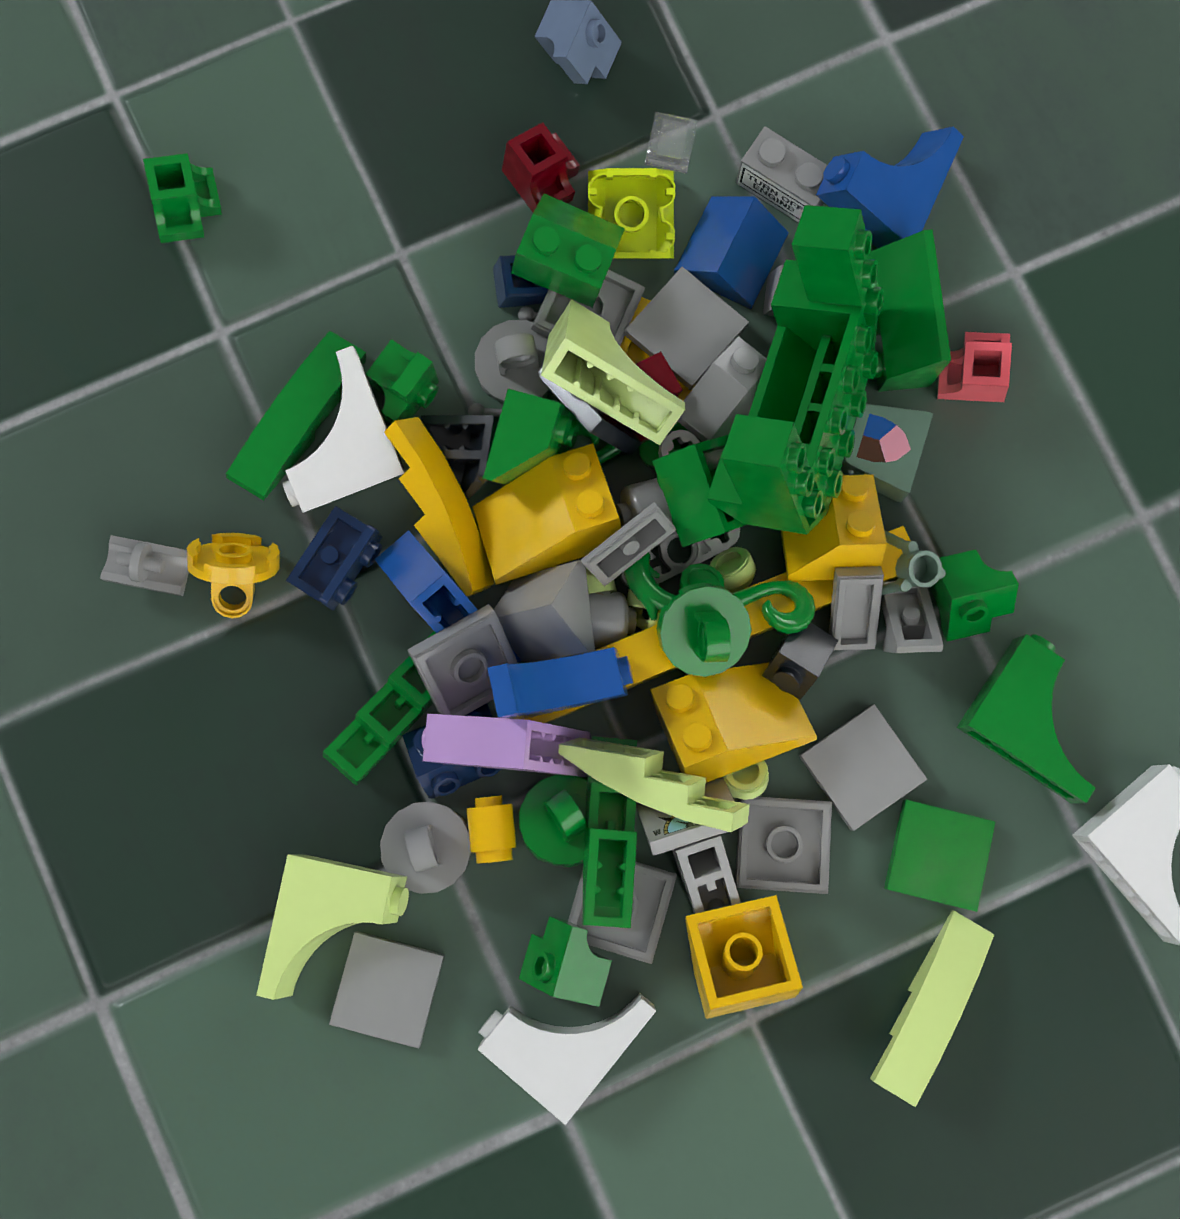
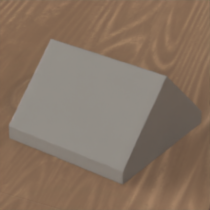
[494,560,595,663]

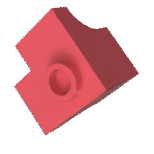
[937,332,1012,402]

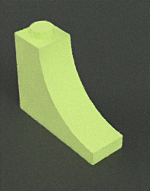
[541,299,685,445]
[256,854,409,1000]

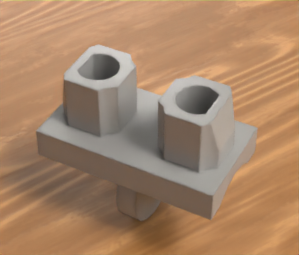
[100,535,189,596]

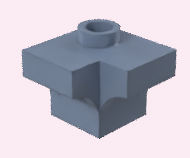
[535,0,622,84]

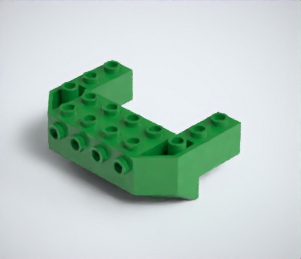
[707,205,884,535]

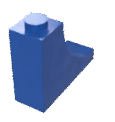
[816,126,964,248]
[374,530,521,663]
[487,647,634,719]

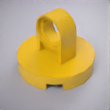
[187,533,280,618]

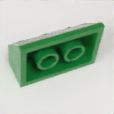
[871,229,951,392]

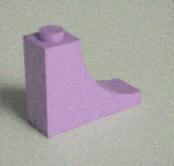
[422,714,590,777]

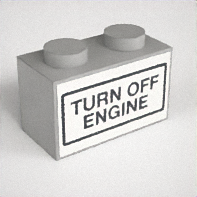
[736,126,827,223]

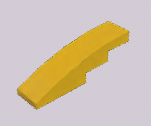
[384,417,494,597]

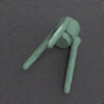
[881,530,946,596]

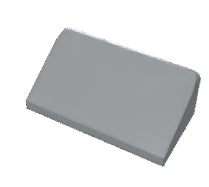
[581,502,677,586]

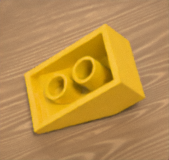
[472,443,621,585]
[651,663,817,783]

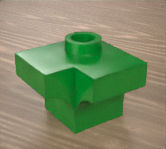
[143,153,222,243]
[365,339,439,425]
[930,549,1019,642]
[519,916,612,1007]

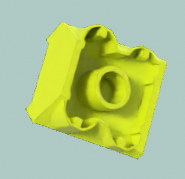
[588,168,675,259]

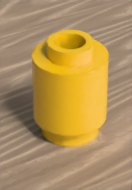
[466,795,516,864]

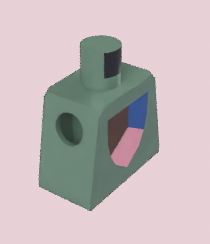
[841,404,933,503]

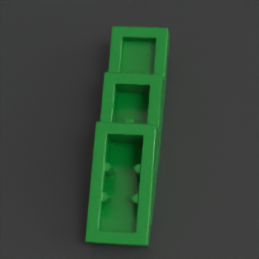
[226,331,366,501]
[323,631,436,786]
[582,736,637,928]

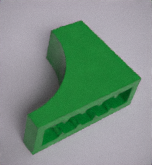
[957,634,1096,803]

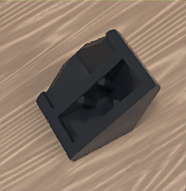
[421,415,498,500]

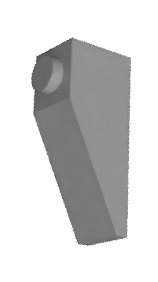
[672,835,741,914]

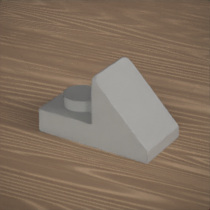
[881,581,944,653]

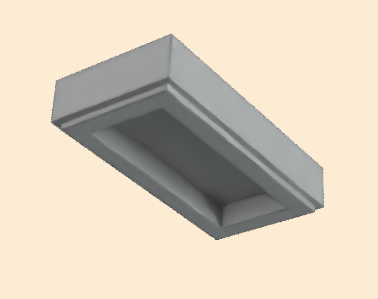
[829,566,884,650]

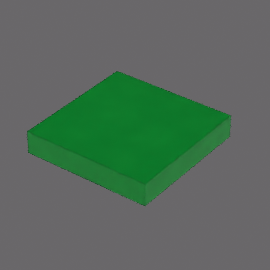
[884,800,996,912]

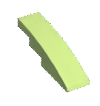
[558,737,749,832]
[870,910,994,1107]

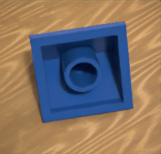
[674,196,789,309]

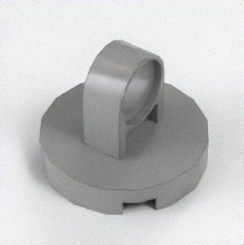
[475,320,551,405]
[380,802,472,894]

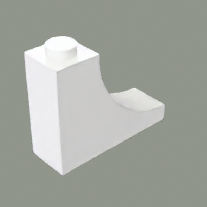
[282,346,405,513]
[1072,764,1180,945]
[478,993,656,1125]

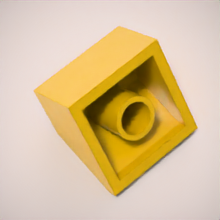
[781,474,887,581]
[685,895,803,1019]

